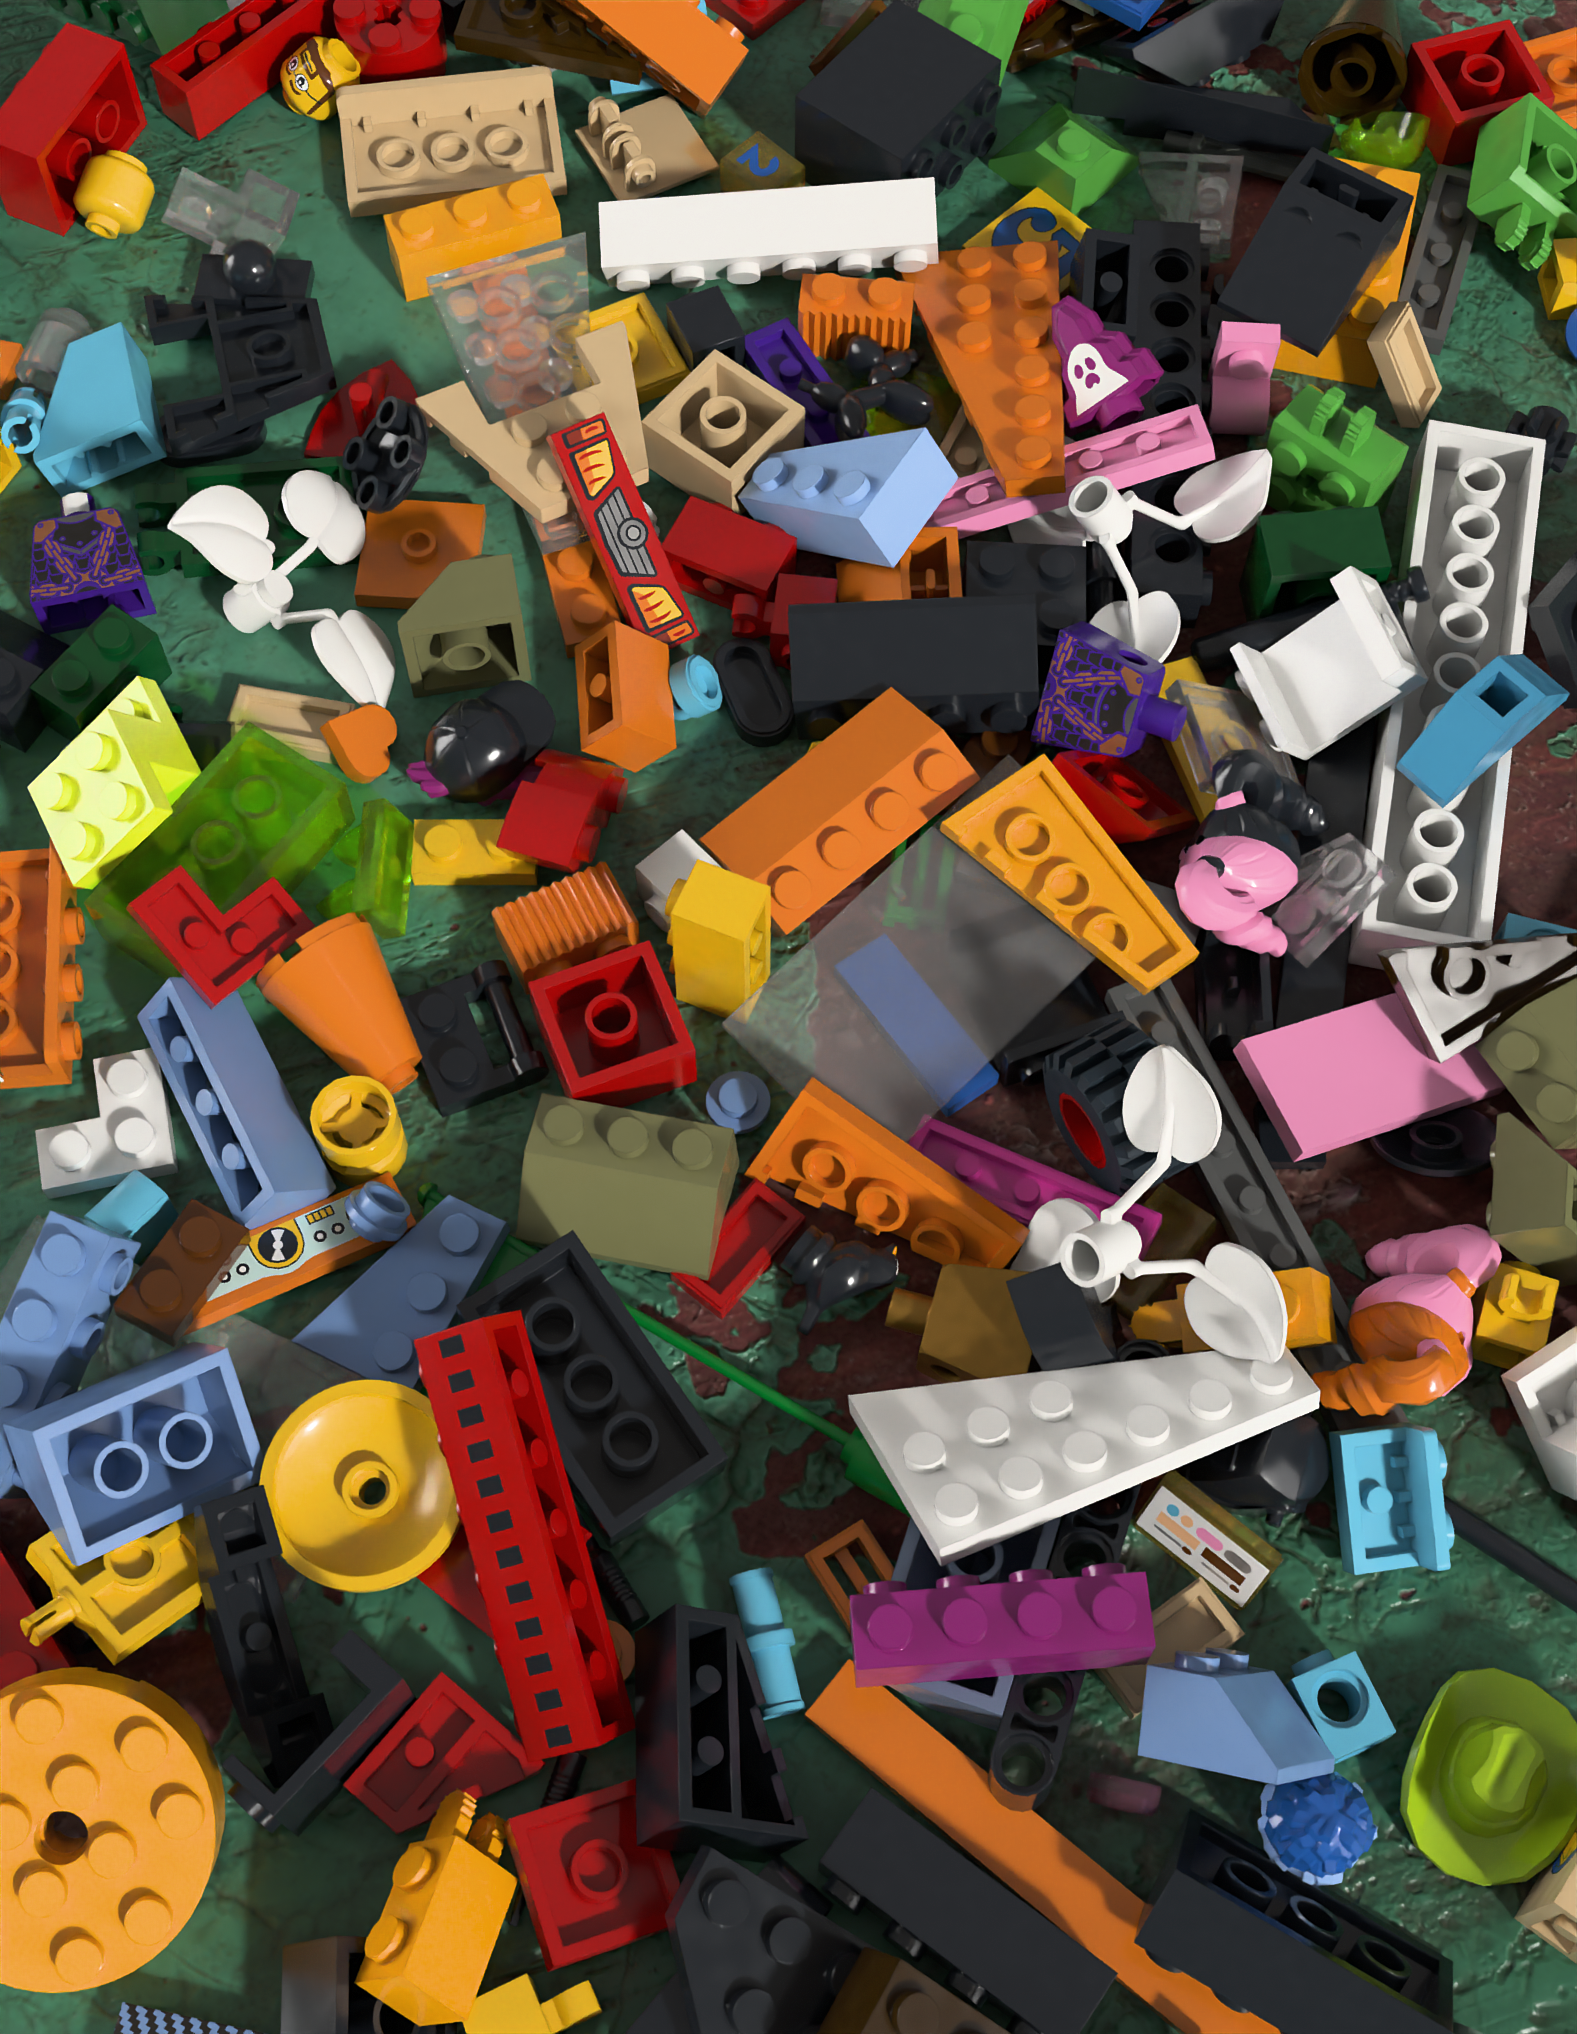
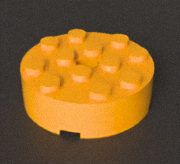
[0,1667,225,1993]

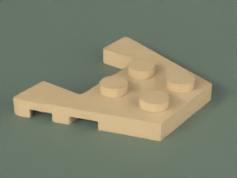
[415,321,649,524]

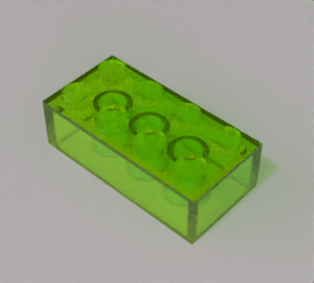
[84,721,356,980]

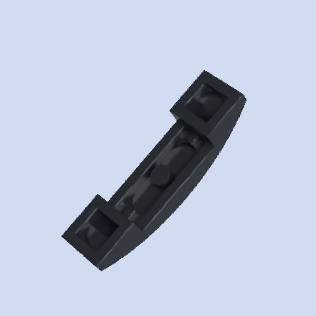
[194,1485,334,1788]

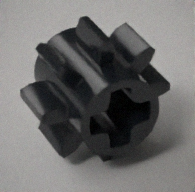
[1505,406,1577,476]

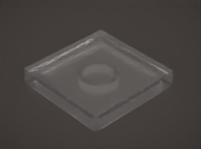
[1165,679,1300,794]

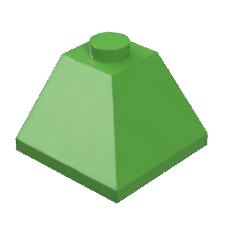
[988,101,1140,217]

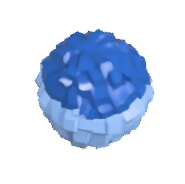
[1258,1772,1378,1885]

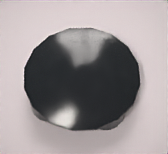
[342,396,429,515]

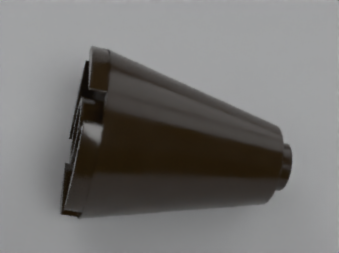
[1298,0,1408,126]

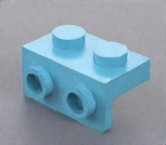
[1329,1422,1454,1575]

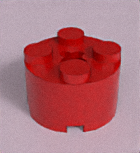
[333,0,447,85]

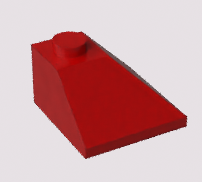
[1051,750,1197,844]

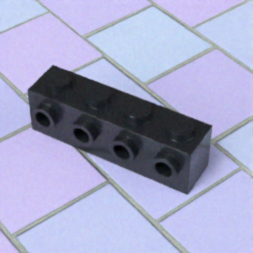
[818,1787,1118,2034]

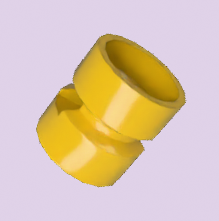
[310,1075,408,1187]

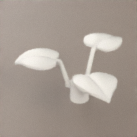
[1008,449,1272,663]
[167,470,396,708]
[1010,1044,1288,1365]

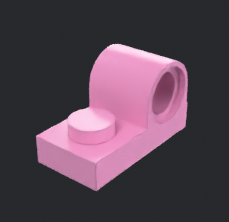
[1204,321,1281,436]

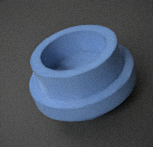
[706,1071,770,1134]
[344,1181,410,1242]

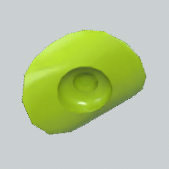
[1400,1668,1577,1886]

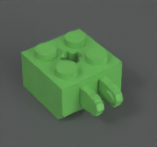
[1467,92,1577,271]
[1266,384,1409,516]

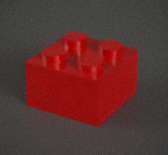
[1400,19,1555,166]
[528,940,697,1108]

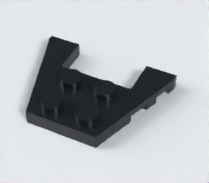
[144,295,337,457]

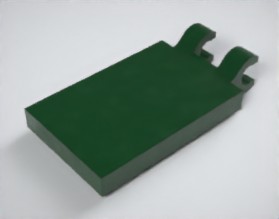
[133,456,360,578]

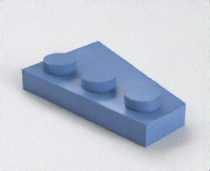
[291,1195,510,1392]

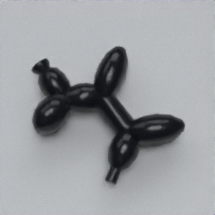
[798,335,934,442]

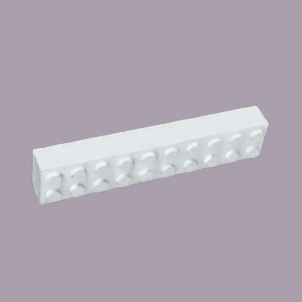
[1348,419,1546,970]

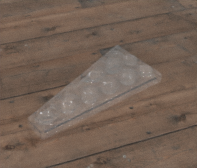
[426,231,592,555]

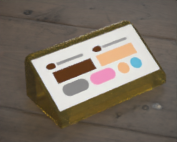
[1133,1470,1283,1610]

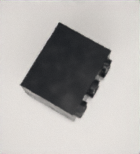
[794,0,1002,197]

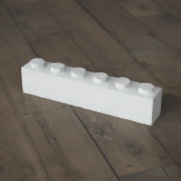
[599,177,939,292]

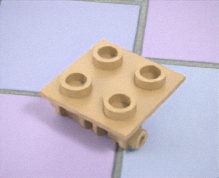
[575,93,719,201]

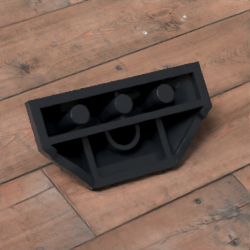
[1100,0,1284,87]

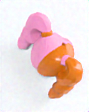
[1310,1224,1502,1416]

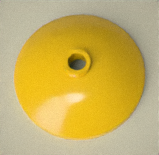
[259,1380,461,1593]

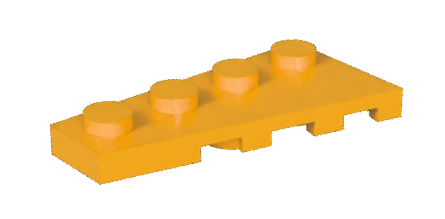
[940,754,1199,996]

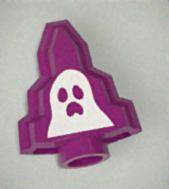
[1052,295,1164,437]

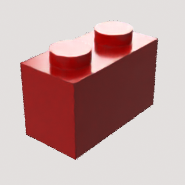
[661,496,797,610]

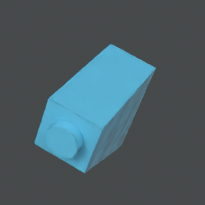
[33,322,167,498]

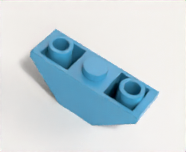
[1396,654,1570,808]

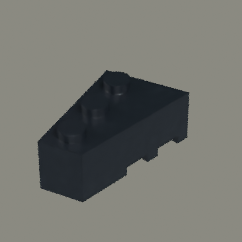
[635,1604,809,1863]

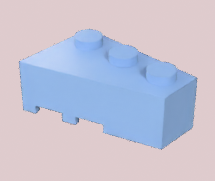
[738,427,959,568]

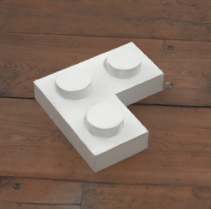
[35,1048,179,1199]

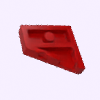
[343,1671,545,1836]

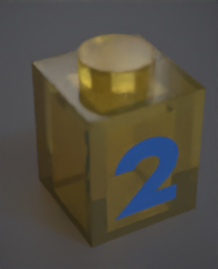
[720,131,805,193]

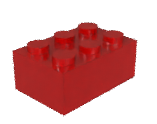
[0,22,148,237]

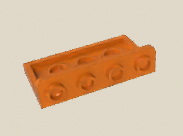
[0,837,85,1090]

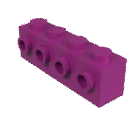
[849,1563,1156,1688]

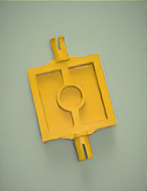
[20,1513,203,1666]

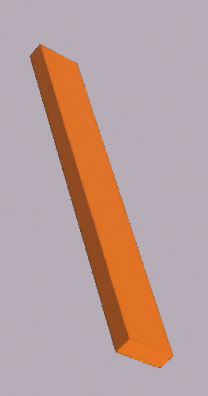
[804,1659,1281,2034]

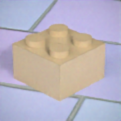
[641,349,805,515]

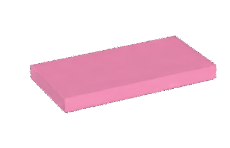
[1233,993,1506,1162]

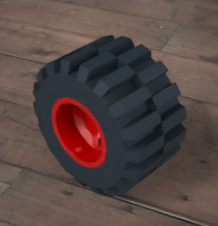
[1043,1018,1198,1197]

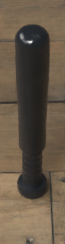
[1190,565,1431,673]

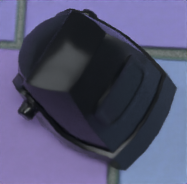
[1168,1412,1330,1528]

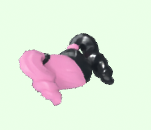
[1175,749,1330,957]

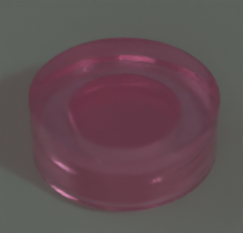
[1086,1772,1162,1817]

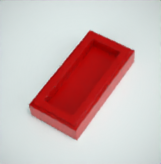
[671,1178,806,1320]

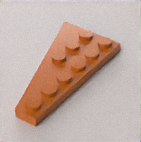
[894,240,1066,498]

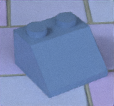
[1138,1648,1335,1785]

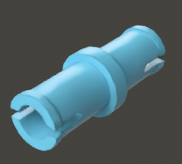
[0,387,47,454]
[729,1567,806,1720]

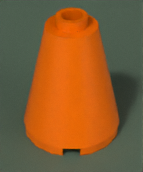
[255,912,422,1095]

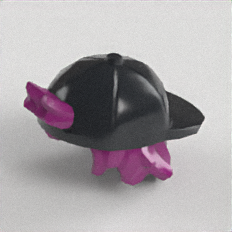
[406,680,556,807]

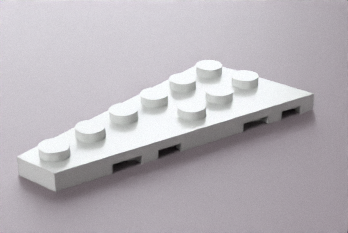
[848,1345,1321,1566]

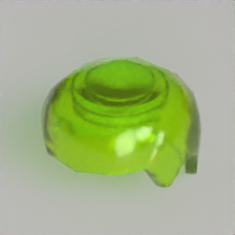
[1340,111,1430,170]

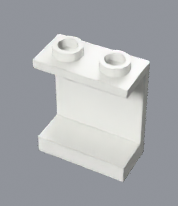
[1230,566,1429,761]

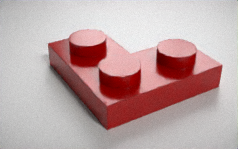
[126,864,315,1010]

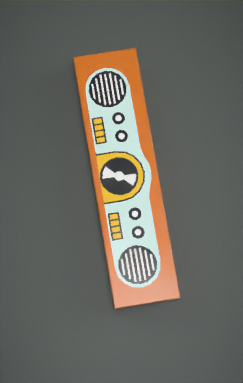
[182,1172,417,1337]

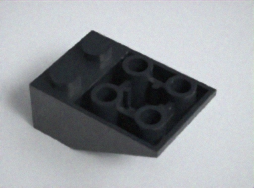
[1217,147,1414,357]

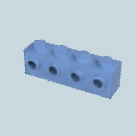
[137,977,336,1230]
[0,1210,141,1499]

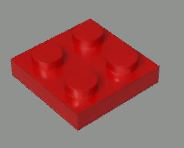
[503,1778,680,1972]

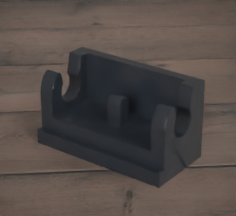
[1194,930,1273,1061]

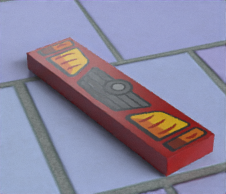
[546,412,700,649]

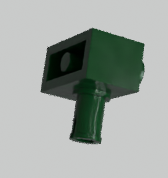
[29,604,183,742]

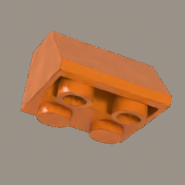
[836,526,962,603]

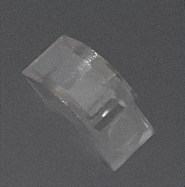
[161,166,300,255]

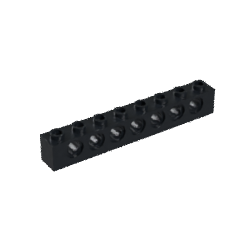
[1124,220,1213,629]

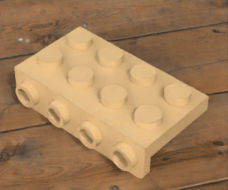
[336,66,567,218]

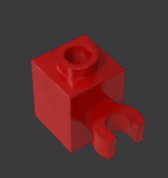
[731,573,838,670]

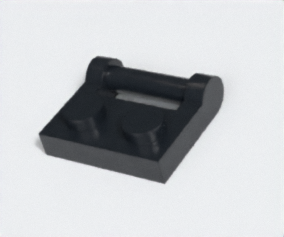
[400,960,550,1118]

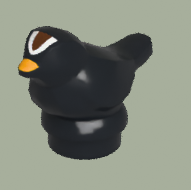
[781,1225,899,1336]

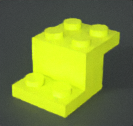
[27,676,203,890]

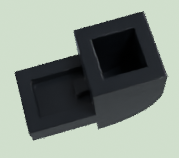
[1006,1262,1123,1371]

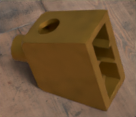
[885,1264,1032,1384]

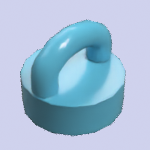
[669,654,723,721]

